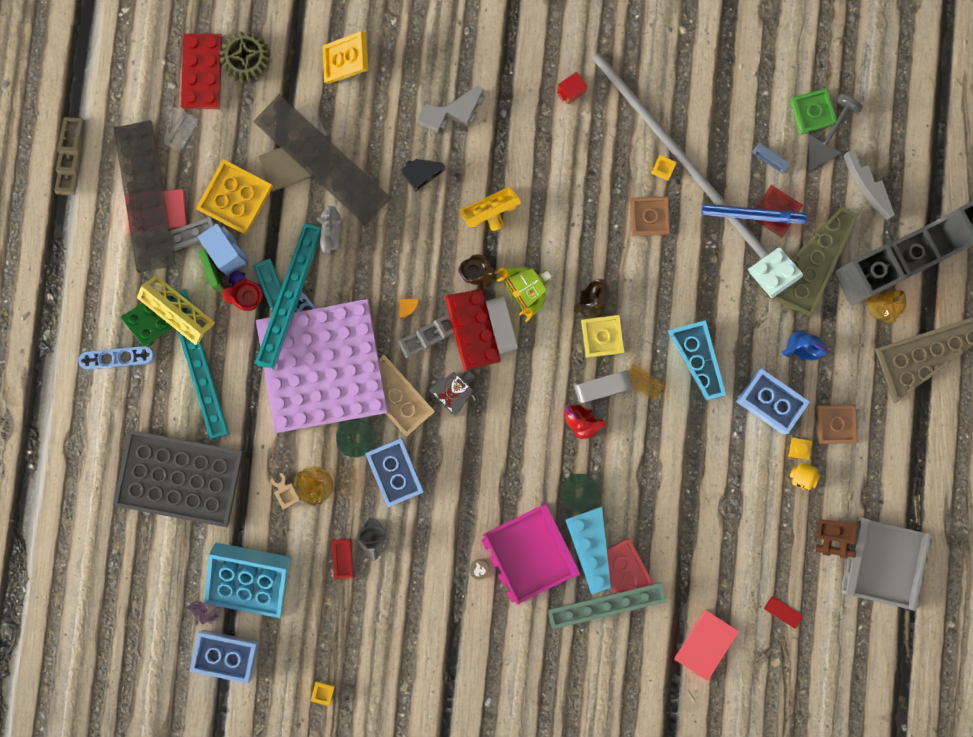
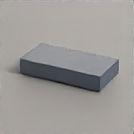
[752,142,790,174]

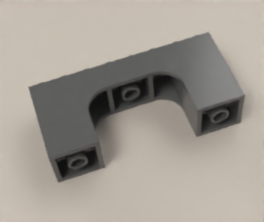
[834,201,973,306]

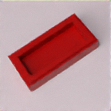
[332,539,354,579]

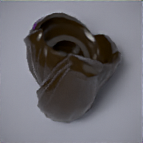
[458,254,497,287]
[574,279,609,318]

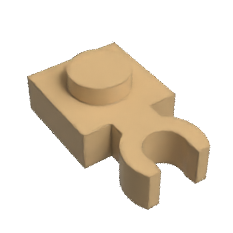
[271,473,301,510]

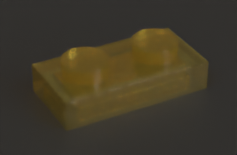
[628,364,666,401]

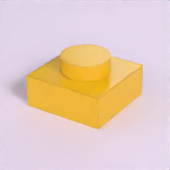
[651,155,677,181]
[789,438,812,460]
[311,681,335,706]

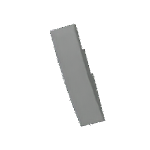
[843,149,895,220]
[397,314,454,359]

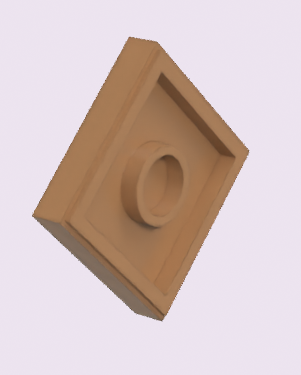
[630,197,670,236]
[816,405,858,444]

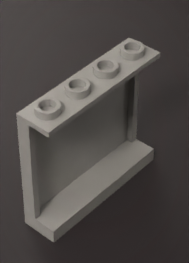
[841,517,932,611]

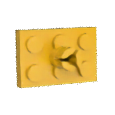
[322,31,368,84]
[458,187,521,231]

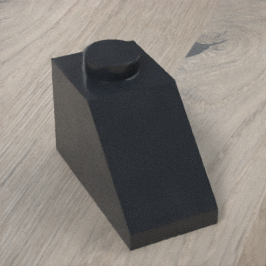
[401,159,446,192]

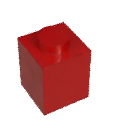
[557,71,588,104]

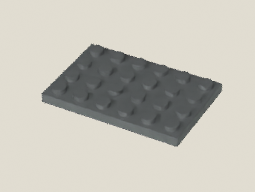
[113,430,243,527]

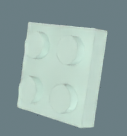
[748,247,803,299]

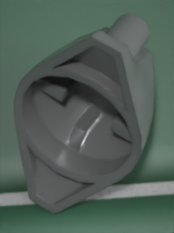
[357,518,386,560]

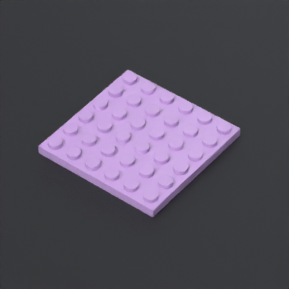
[256,299,388,433]

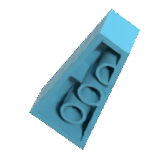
[668,320,726,401]
[565,507,611,594]

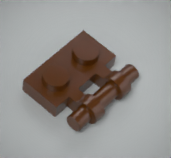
[816,519,859,559]

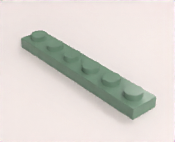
[548,582,667,629]

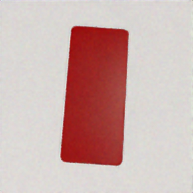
[764,596,803,629]

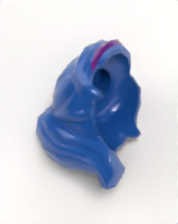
[782,330,828,361]

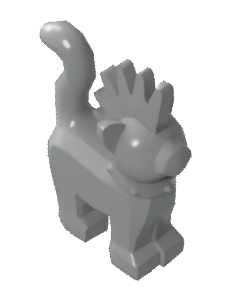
[317,206,343,255]

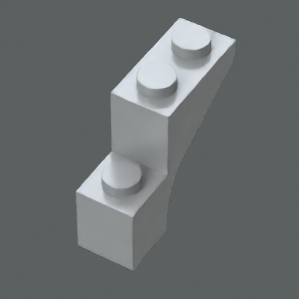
[418,86,485,134]

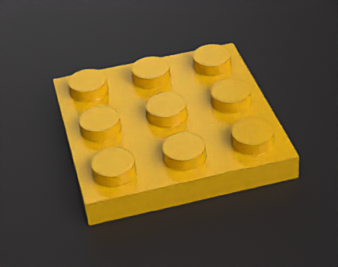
[196,159,273,236]

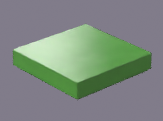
[790,88,837,135]
[198,249,225,292]

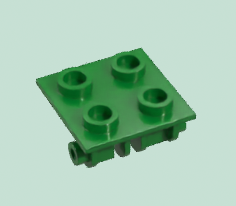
[120,303,174,347]

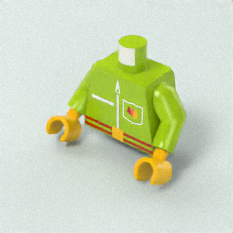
[495,267,552,322]

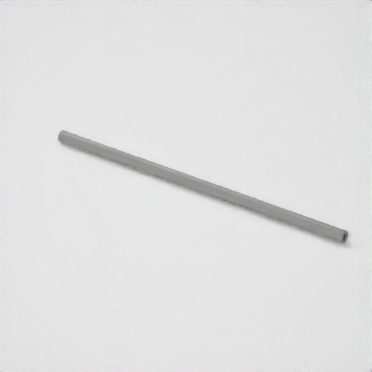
[592,53,769,259]

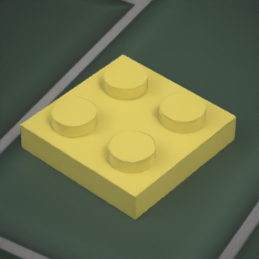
[581,315,625,358]

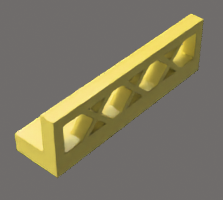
[137,275,215,345]

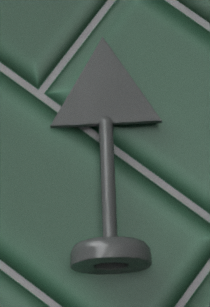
[808,94,863,172]

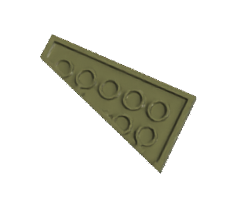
[759,207,859,317]

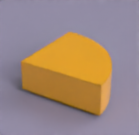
[399,299,419,318]

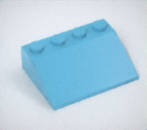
[204,542,291,618]

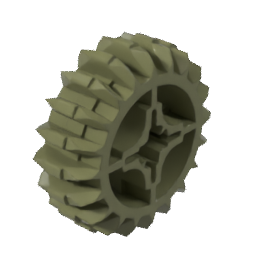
[220,31,271,83]

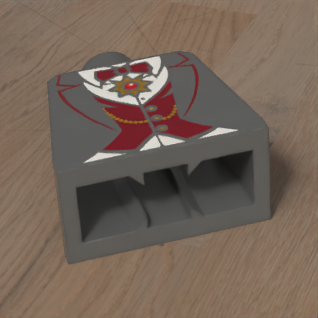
[429,370,476,417]

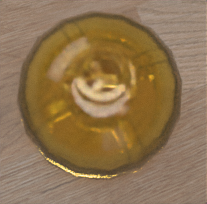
[866,290,907,324]
[294,466,333,506]

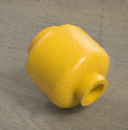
[790,463,821,491]

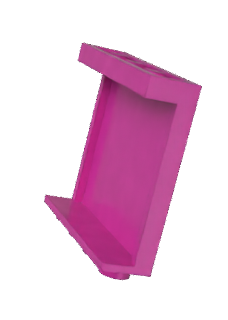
[481,504,580,606]

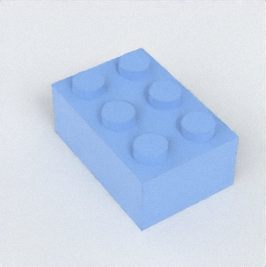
[197,224,249,277]
[736,369,810,435]
[365,438,424,508]
[190,630,260,684]

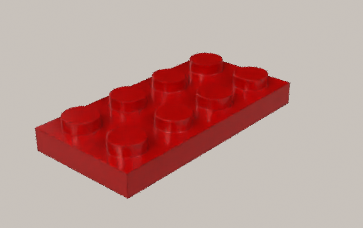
[181,33,222,109]
[445,288,501,371]

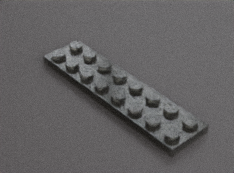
[253,94,391,226]
[114,120,176,273]

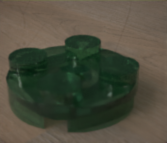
[336,419,375,458]
[560,474,599,512]

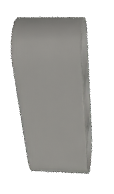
[486,296,518,354]
[574,370,633,404]

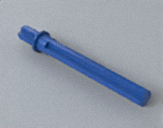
[701,204,807,225]

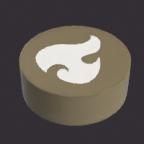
[470,560,489,580]

